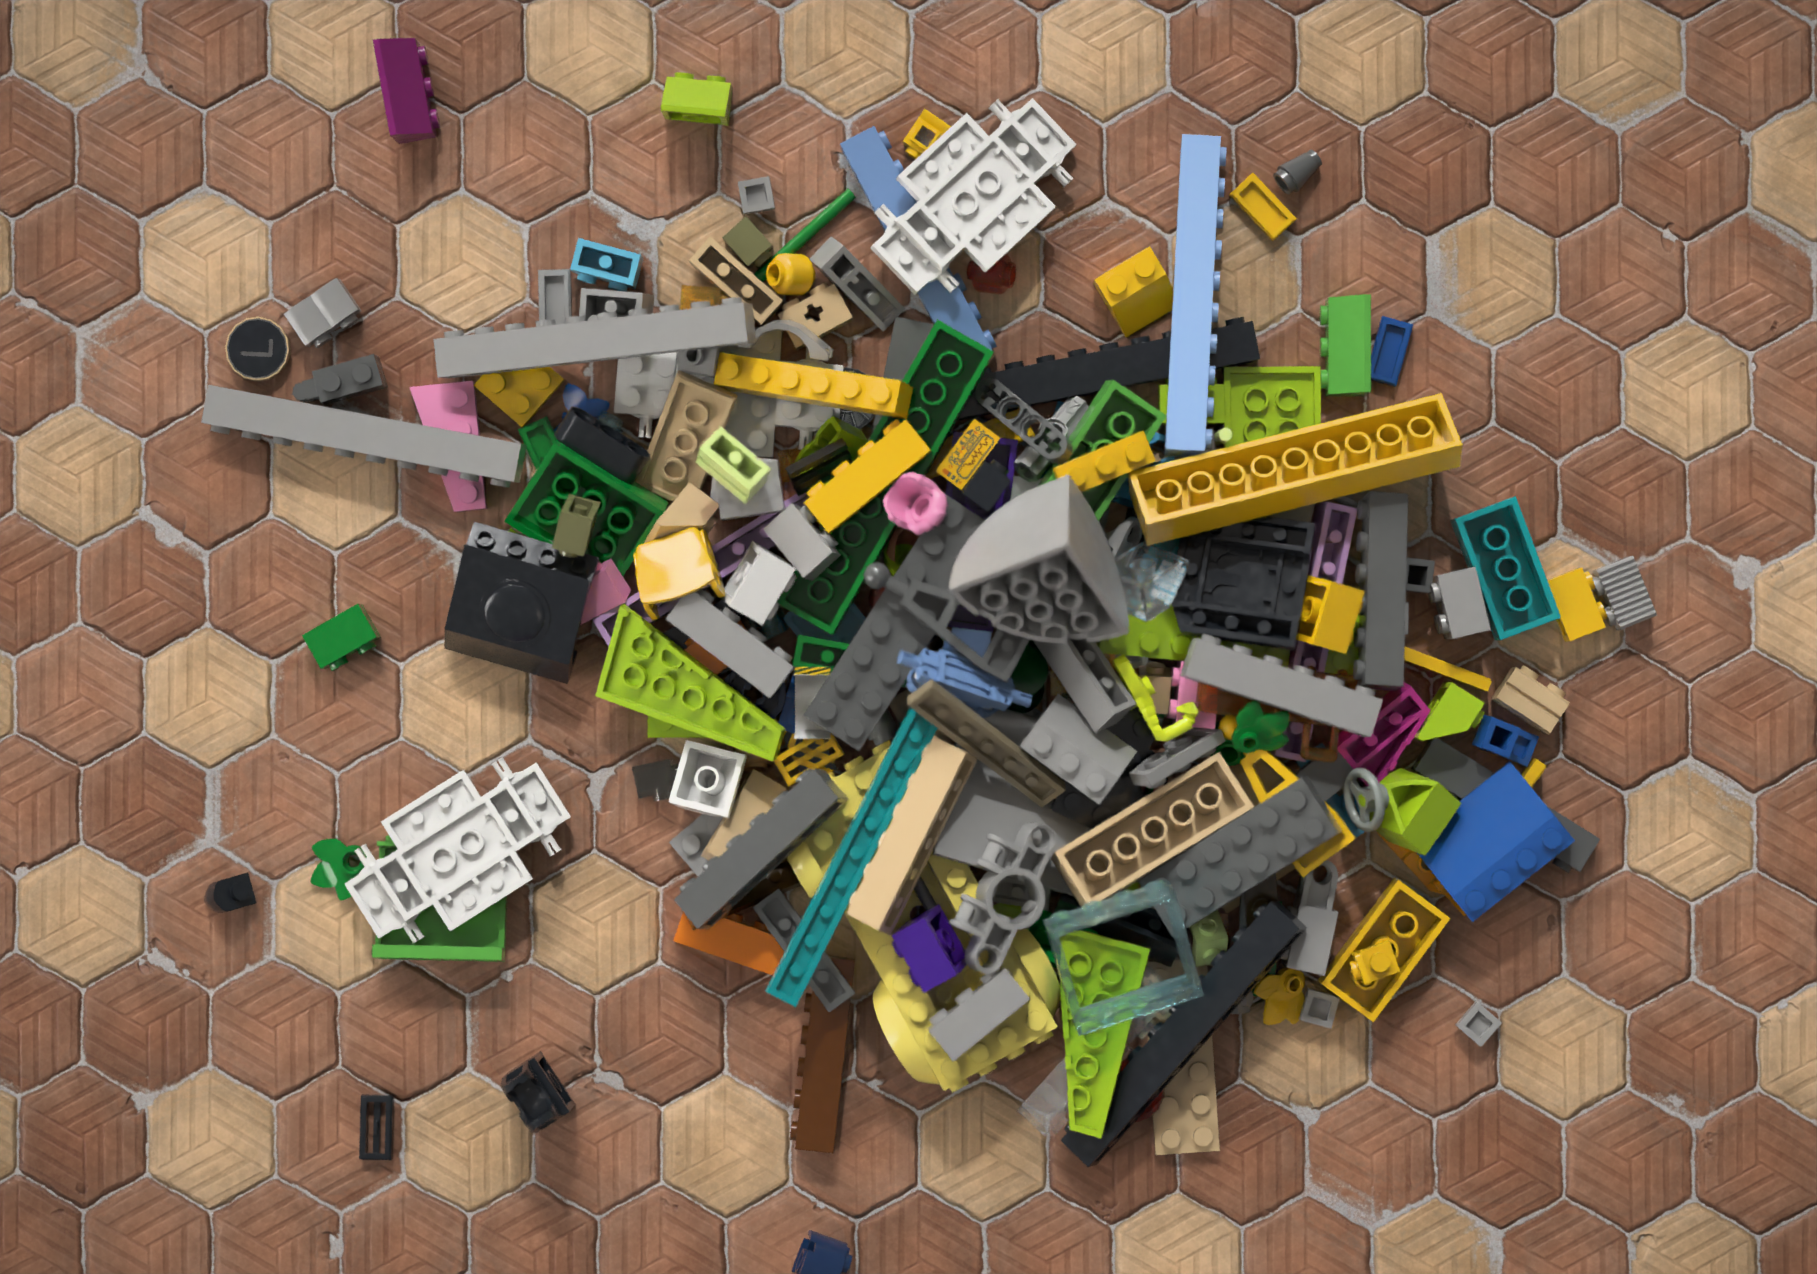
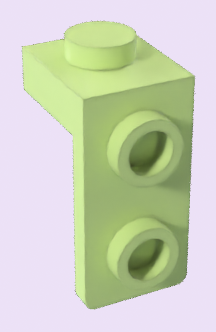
[1189,910,1228,967]

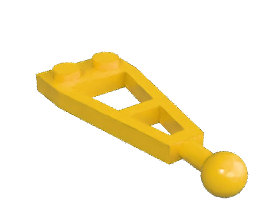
[1219,714,1356,877]

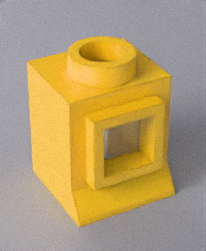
[903,108,951,160]

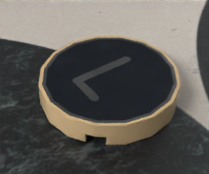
[225,317,291,381]

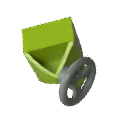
[1344,768,1462,856]

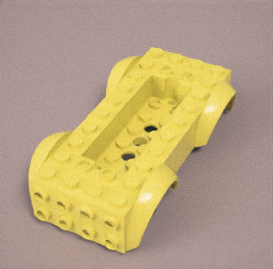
[787,740,1061,1092]

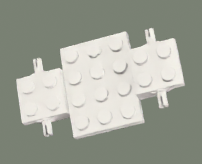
[871,98,1077,295]
[614,327,844,458]
[344,757,571,944]

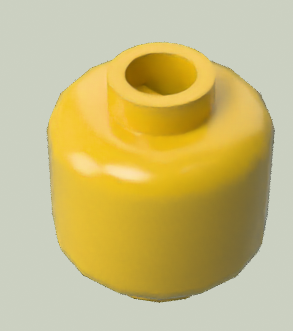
[766,253,816,295]

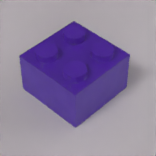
[891,904,967,993]

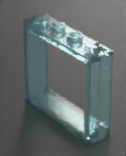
[1043,880,1204,1036]

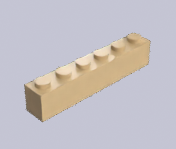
[846,737,977,935]

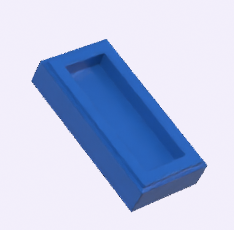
[1371,316,1414,387]

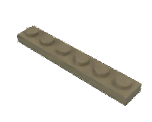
[907,679,1066,808]

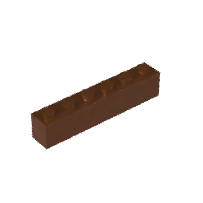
[790,955,855,1153]

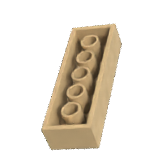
[1051,752,1254,914]

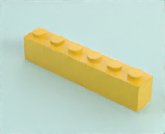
[713,352,913,419]

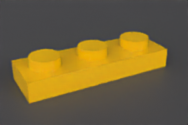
[1052,431,1156,492]

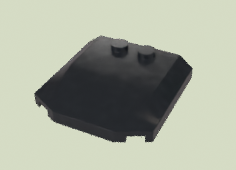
[1170,516,1315,651]

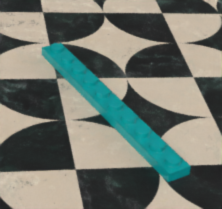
[765,707,938,1007]

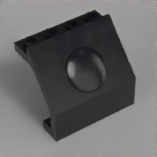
[444,522,599,684]

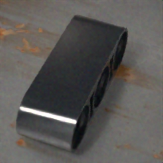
[554,406,650,484]

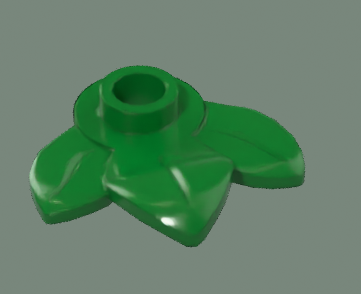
[1232,700,1290,753]
[310,838,367,900]

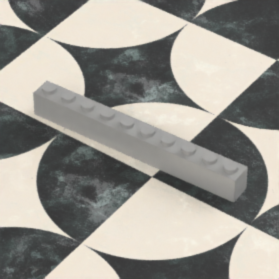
[434,297,756,379]
[201,385,527,488]

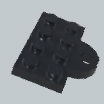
[1049,707,1168,829]

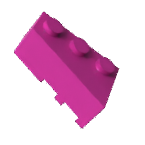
[1328,682,1431,787]

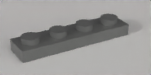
[753,888,855,1012]

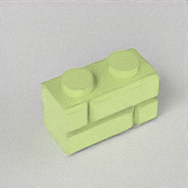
[695,427,771,504]

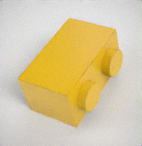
[1547,567,1607,642]

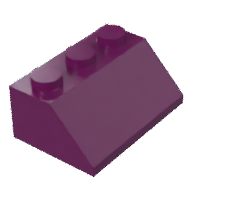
[373,38,440,144]

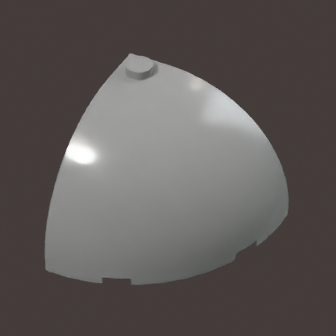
[949,474,1129,643]

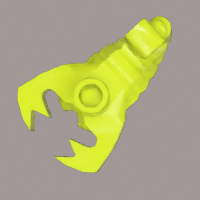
[1112,654,1199,742]

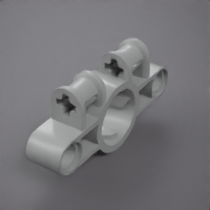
[949,822,1056,974]

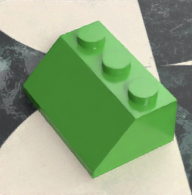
[1319,294,1371,397]

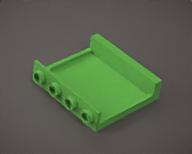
[372,835,507,962]

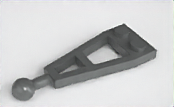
[864,563,1030,683]

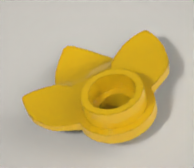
[1254,968,1305,1025]

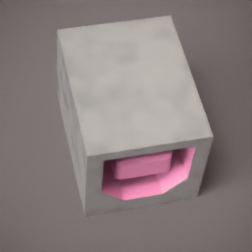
[715,461,785,521]

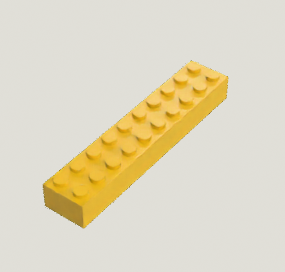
[1128,393,1462,546]

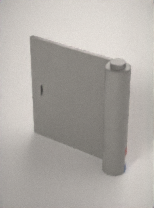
[933,709,1088,896]

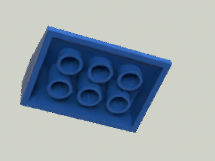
[1417,761,1575,922]

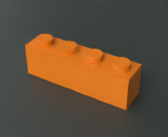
[673,912,785,975]

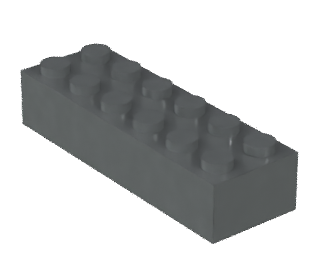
[1138,776,1343,937]

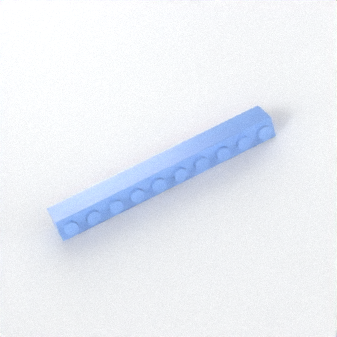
[1164,134,1227,457]

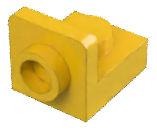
[1349,940,1400,986]

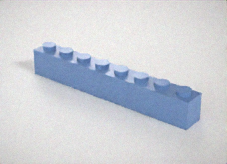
[840,126,997,351]

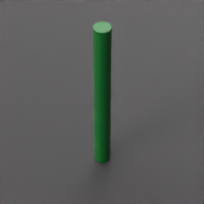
[754,188,856,282]

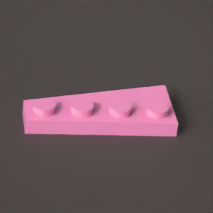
[409,381,487,512]

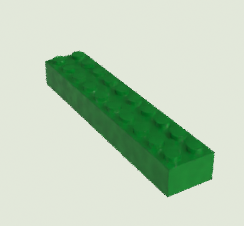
[777,319,995,635]

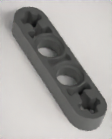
[975,378,1073,464]

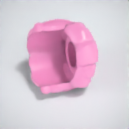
[883,472,948,535]

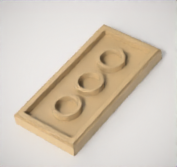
[636,370,738,502]

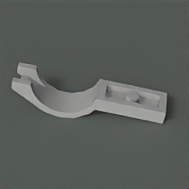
[735,320,834,361]

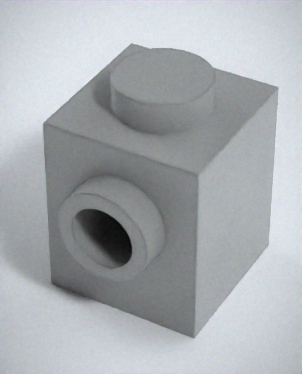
[676,347,730,378]

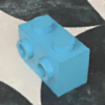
[570,238,644,292]

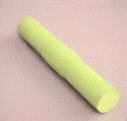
[1214,428,1232,446]

